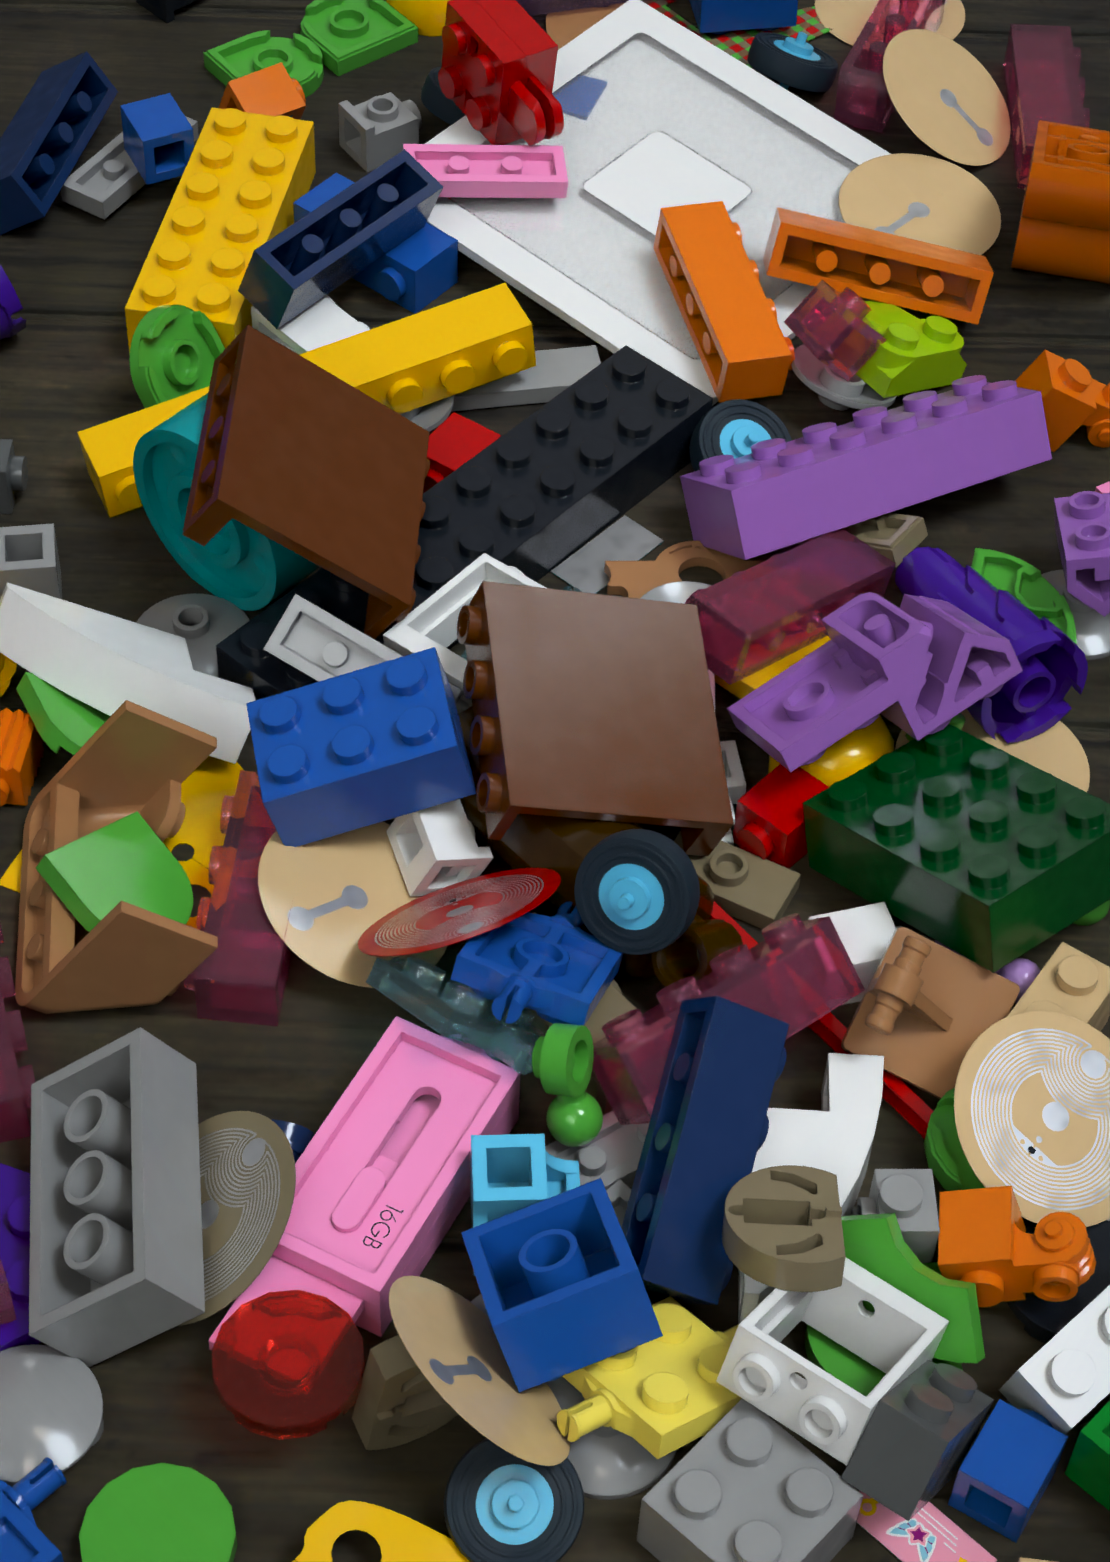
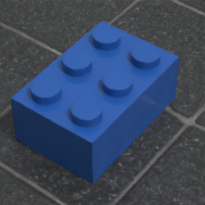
[246,647,476,847]

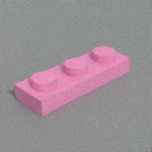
[403,144,568,199]

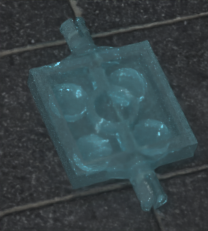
[366,956,545,1075]

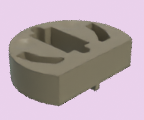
[722,1165,846,1292]
[352,1335,458,1450]

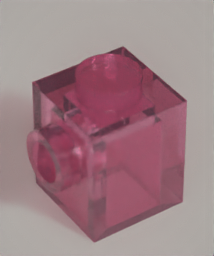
[784,280,887,381]

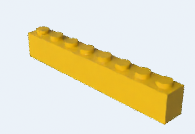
[77,283,536,518]

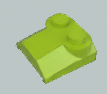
[812,300,967,398]

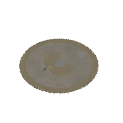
[178,1111,296,1326]

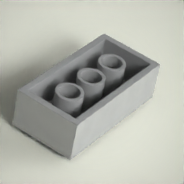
[29,1027,205,1367]

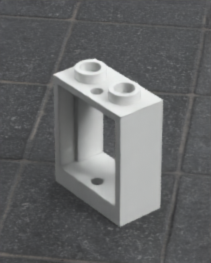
[383,553,546,714]
[716,1257,949,1466]

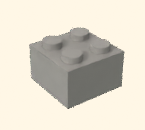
[636,1399,864,1562]

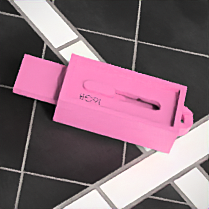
[208,1016,520,1398]

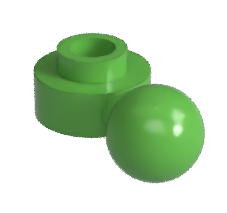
[532,1023,603,1147]

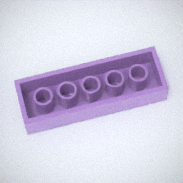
[680,375,1052,560]

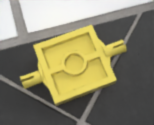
[557,1296,742,1459]

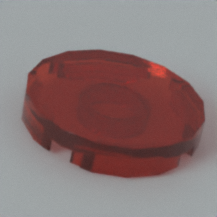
[212,1290,365,1440]

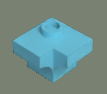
[470,1133,580,1276]

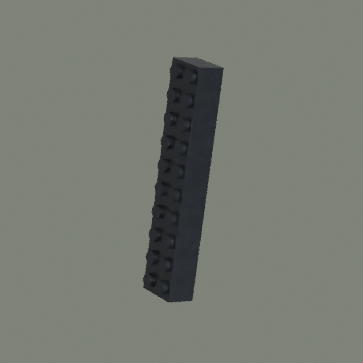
[216,345,713,700]

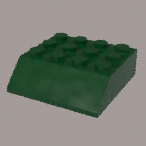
[802,724,1110,973]

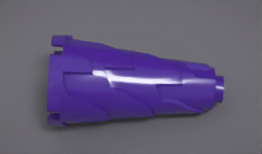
[895,546,1088,743]

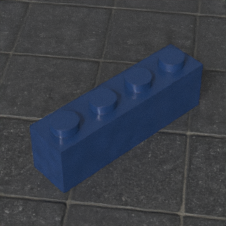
[0,51,118,235]
[238,149,443,329]
[621,996,789,1305]

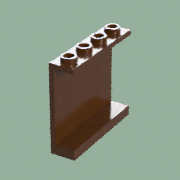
[182,325,430,639]
[457,581,734,856]

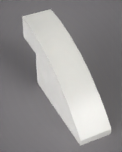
[0,582,256,764]
[738,1053,884,1324]

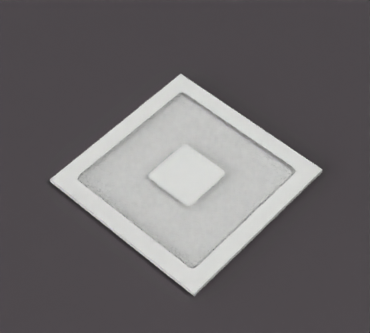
[425,0,891,406]

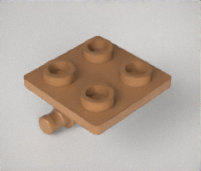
[841,927,1020,1099]

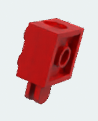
[438,0,564,146]

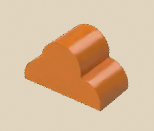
[1011,120,1110,284]

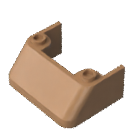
[15,700,218,1014]

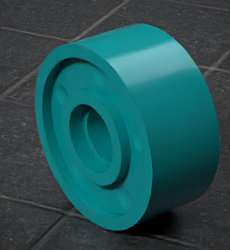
[133,393,320,611]

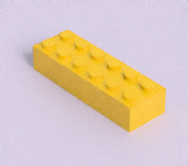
[125,107,316,355]

